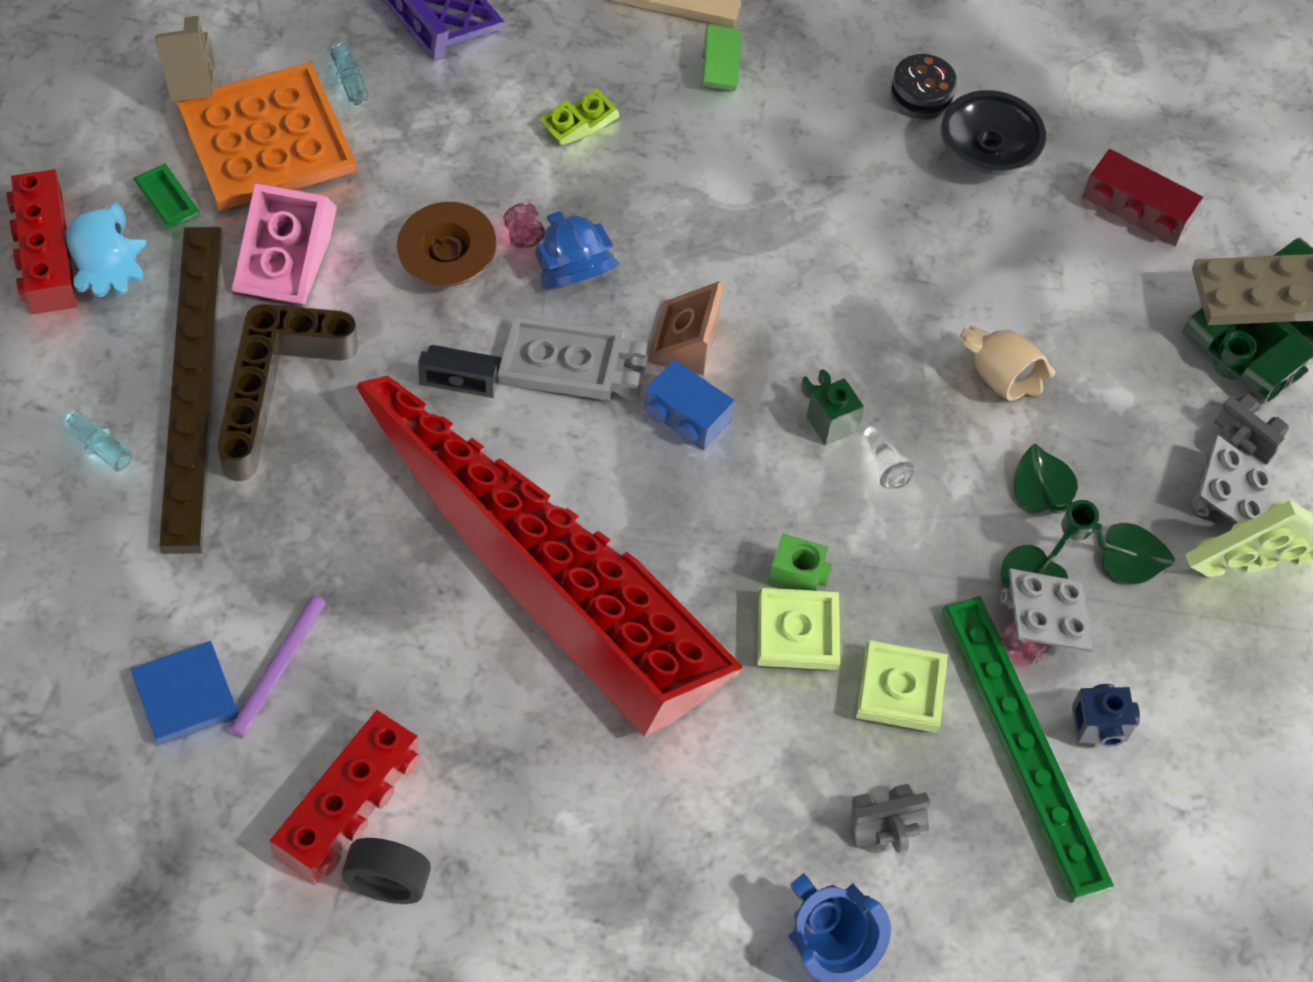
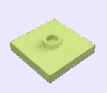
[757,588,840,670]
[856,640,948,733]

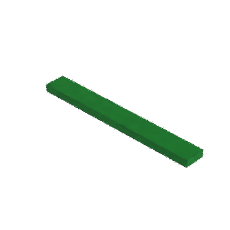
[942,596,1114,903]

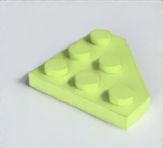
[1185,500,1313,577]

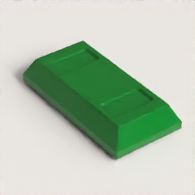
[133,163,200,229]

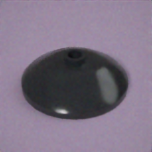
[941,90,1046,175]

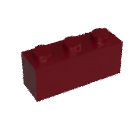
[1082,148,1204,246]

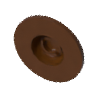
[397,202,496,287]

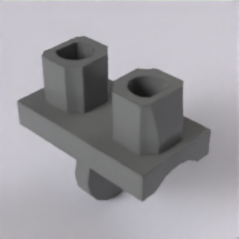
[1214,394,1289,465]
[852,784,931,853]

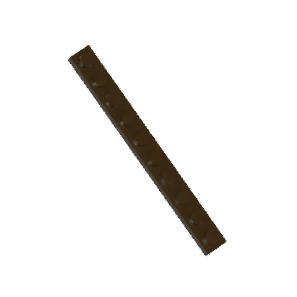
[159,227,223,554]

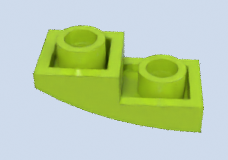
[539,87,620,145]

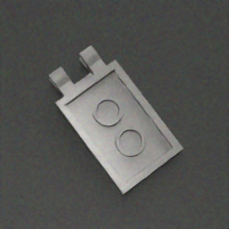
[497,316,648,401]

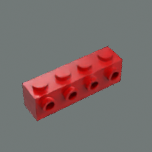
[6,169,78,314]
[269,710,420,885]

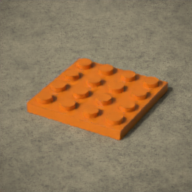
[176,62,357,211]

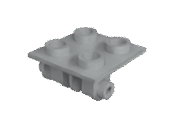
[1192,435,1274,523]
[1000,568,1093,652]

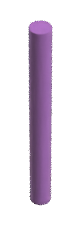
[228,595,326,739]

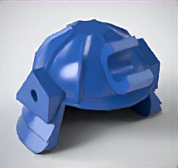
[535,211,620,288]
[788,873,891,982]

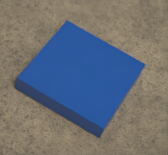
[131,641,238,746]

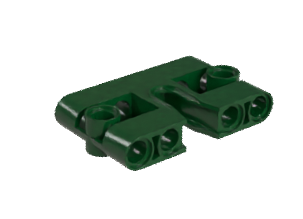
[1182,237,1313,403]

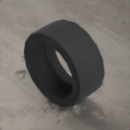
[341,837,431,904]

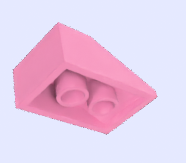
[231,183,337,306]

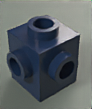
[1072,684,1140,747]

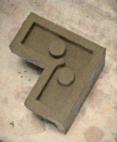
[155,16,215,102]

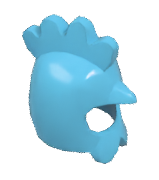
[66,202,147,297]

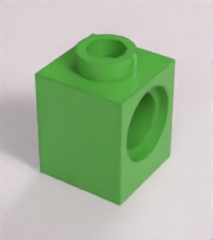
[768,533,832,591]

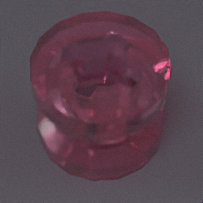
[503,203,545,249]

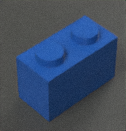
[644,359,735,450]

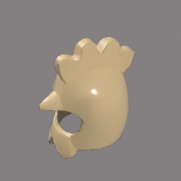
[960,326,1055,401]

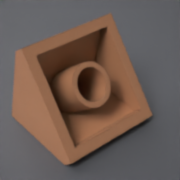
[647,281,724,375]

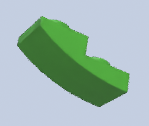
[701,24,741,92]

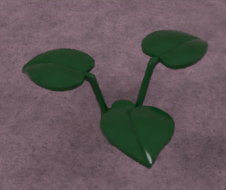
[1000,444,1175,589]

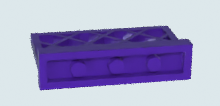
[383,0,504,60]

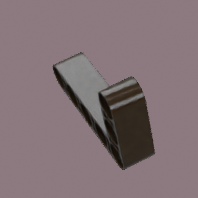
[218,304,358,481]

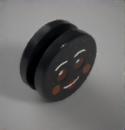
[890,54,957,119]

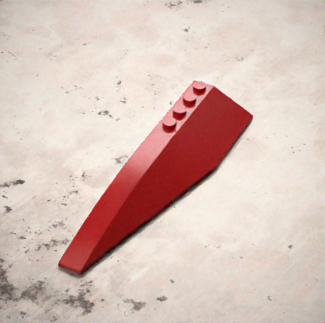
[356,375,744,737]

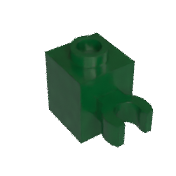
[801,369,864,446]

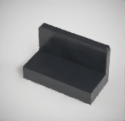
[418,345,502,398]

